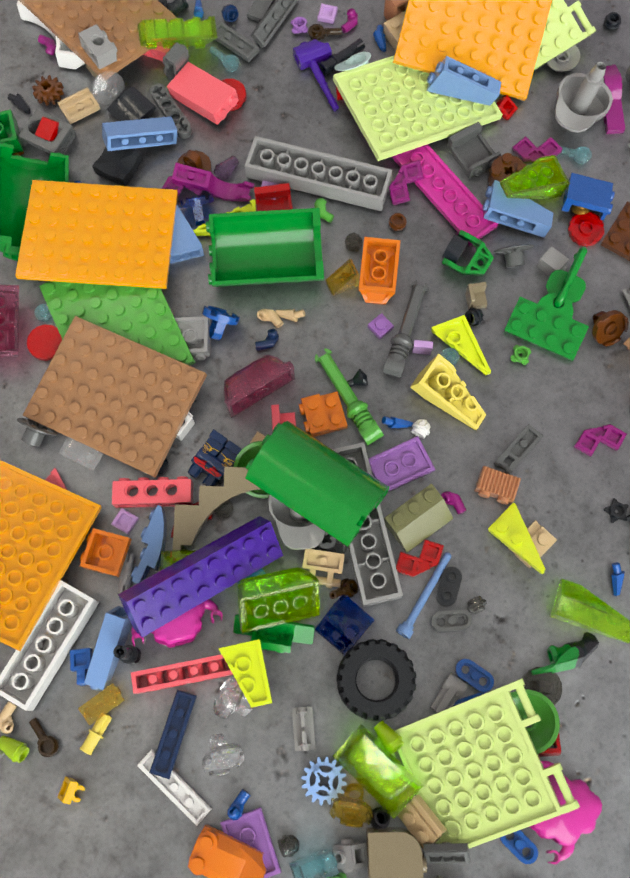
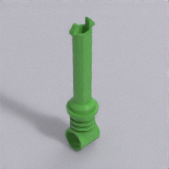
[315,348,384,445]

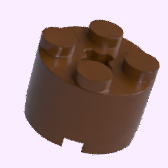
[488,153,527,192]

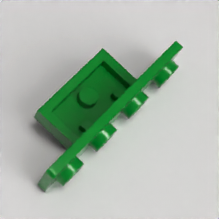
[233,614,315,653]

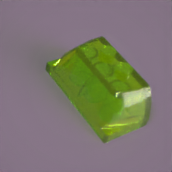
[237,567,320,633]
[333,724,423,819]

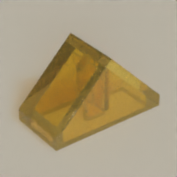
[326,259,359,295]

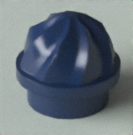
[221,4,238,22]

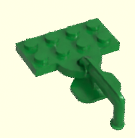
[504,247,589,361]

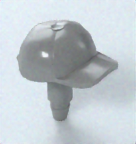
[555,62,613,133]
[268,495,325,550]

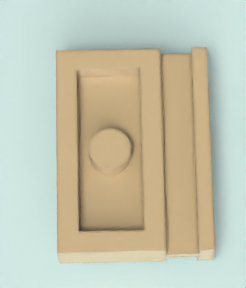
[57,87,100,124]
[508,520,557,569]
[398,794,447,849]

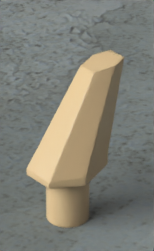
[275,309,305,322]

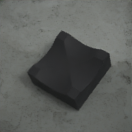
[92,147,143,186]

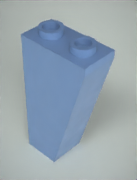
[427,56,501,106]
[482,180,553,238]

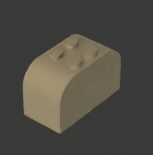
[366,827,427,878]

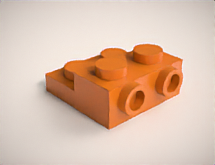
[298,391,348,437]
[80,528,132,577]

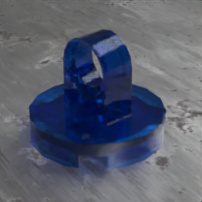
[178,194,214,226]

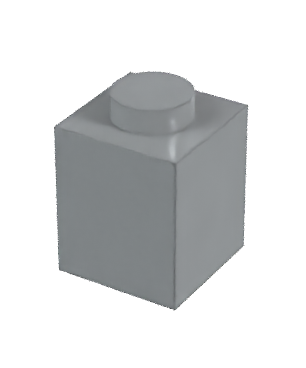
[537,246,569,277]

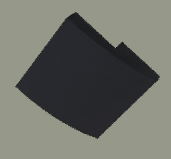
[107,86,157,121]

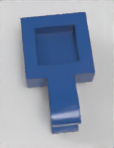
[70,648,92,686]

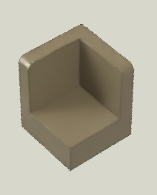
[465,282,488,310]

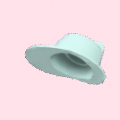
[334,52,371,71]

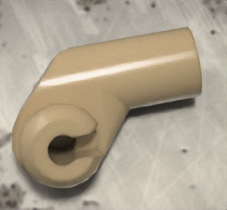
[257,309,284,328]
[0,701,17,734]

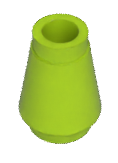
[374,721,404,754]
[0,735,29,763]

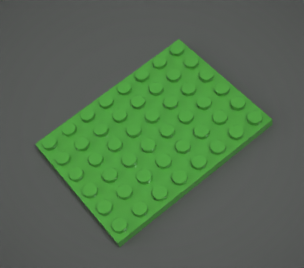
[39,281,196,366]

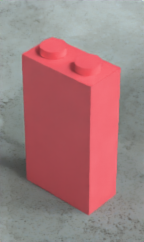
[167,62,239,125]

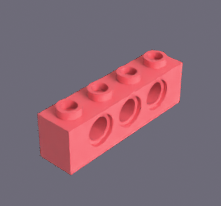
[112,476,193,508]

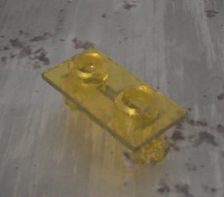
[78,684,125,726]

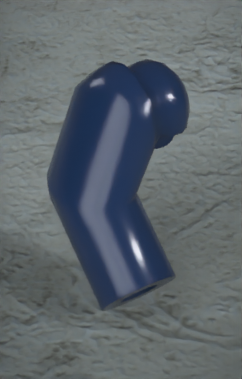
[255,329,279,351]

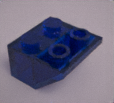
[315,594,375,656]

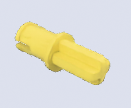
[80,712,112,755]

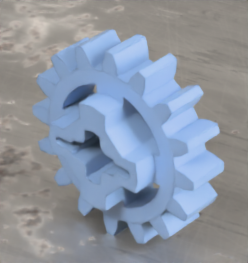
[301,756,347,805]

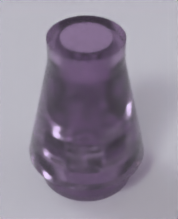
[214,156,239,181]

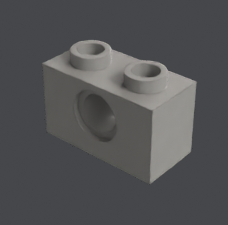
[78,24,117,70]

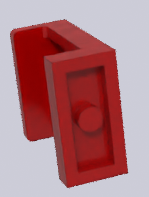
[254,183,293,211]

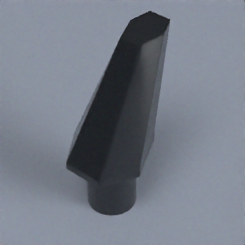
[8,93,30,115]

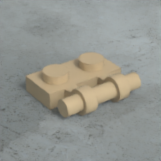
[300,549,345,588]

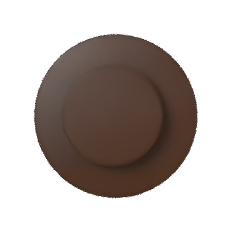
[389,213,407,231]

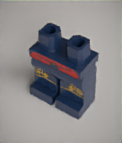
[188,429,242,486]

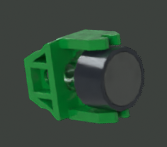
[442,230,494,276]

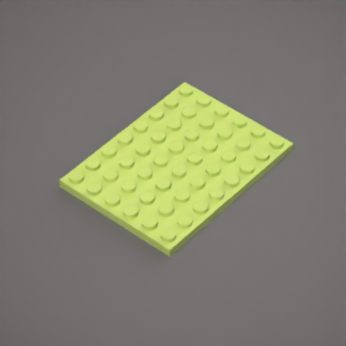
[333,56,503,161]

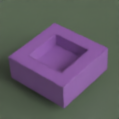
[368,313,394,340]

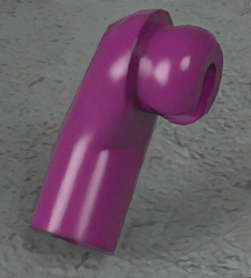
[341,8,358,34]
[38,34,56,56]
[441,491,467,515]

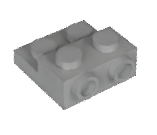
[175,316,211,360]

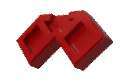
[396,539,444,577]

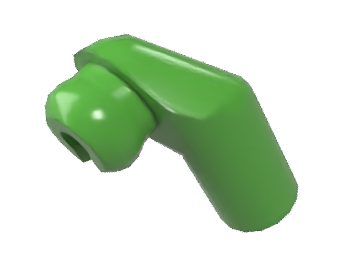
[314,198,334,223]

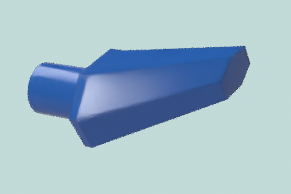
[193,0,204,19]
[373,25,386,52]
[382,416,413,429]
[611,562,625,596]

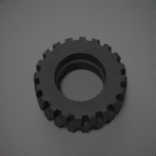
[336,639,416,721]

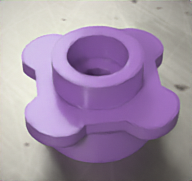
[291,16,308,34]

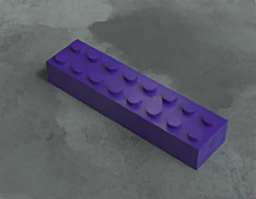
[118,516,283,638]

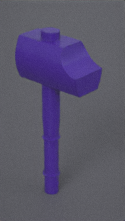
[293,39,339,111]

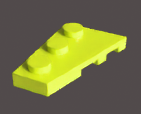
[218,639,273,708]

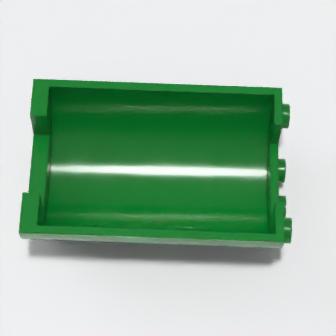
[0,142,69,261]
[206,208,324,287]
[245,421,390,546]

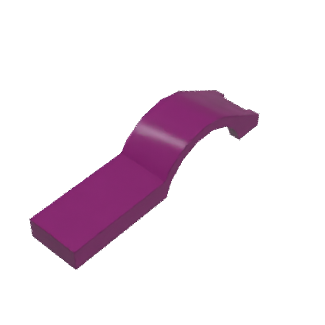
[604,64,625,134]
[171,163,254,201]

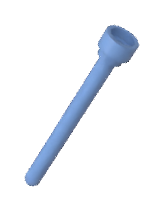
[396,552,451,639]

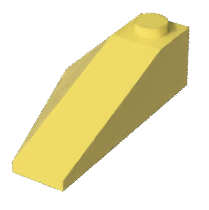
[410,354,486,430]

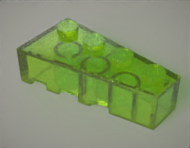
[138,16,217,49]

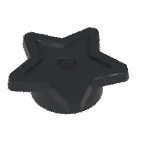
[604,498,629,523]

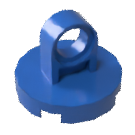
[202,306,240,340]

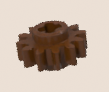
[32,75,64,106]

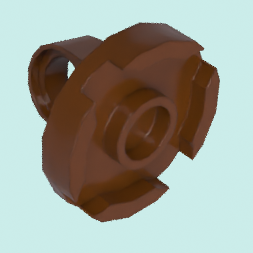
[177,150,212,172]
[592,310,629,346]

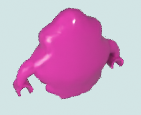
[131,599,223,648]
[529,761,602,864]

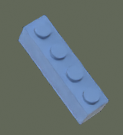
[102,116,177,151]

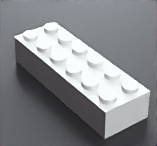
[0,580,100,711]

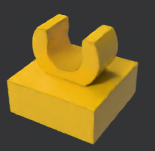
[57,776,85,804]

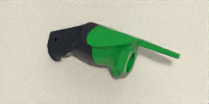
[531,632,599,675]

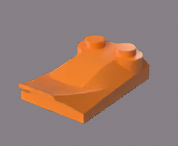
[359,237,401,305]
[188,824,267,878]

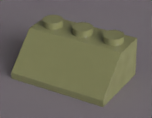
[384,483,453,553]

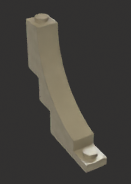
[172,467,260,564]

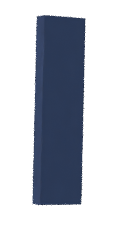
[149,690,197,779]

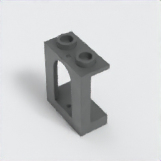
[18,109,76,155]

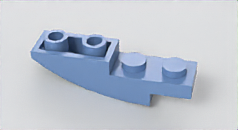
[131,505,167,584]

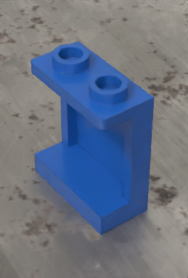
[561,172,615,221]

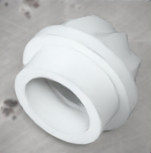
[411,419,430,439]

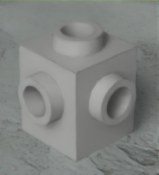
[333,838,368,873]

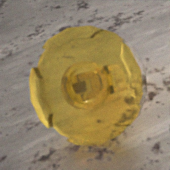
[329,783,373,828]

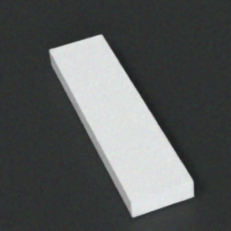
[137,749,212,826]

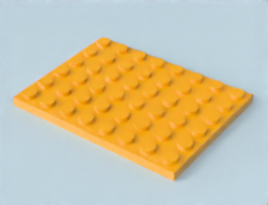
[393,0,552,101]
[15,180,178,289]
[0,460,102,651]

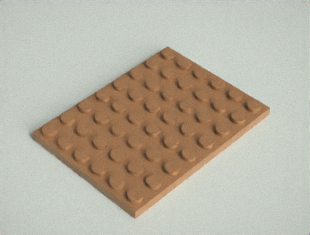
[19,0,183,81]
[23,316,207,478]

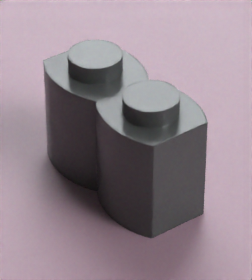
[163,42,189,81]

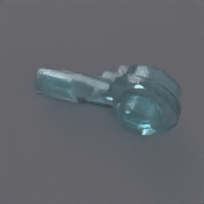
[209,46,239,72]
[560,146,592,164]
[34,304,52,322]
[441,348,459,366]

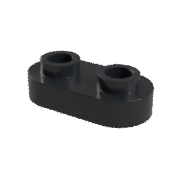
[436,567,462,607]

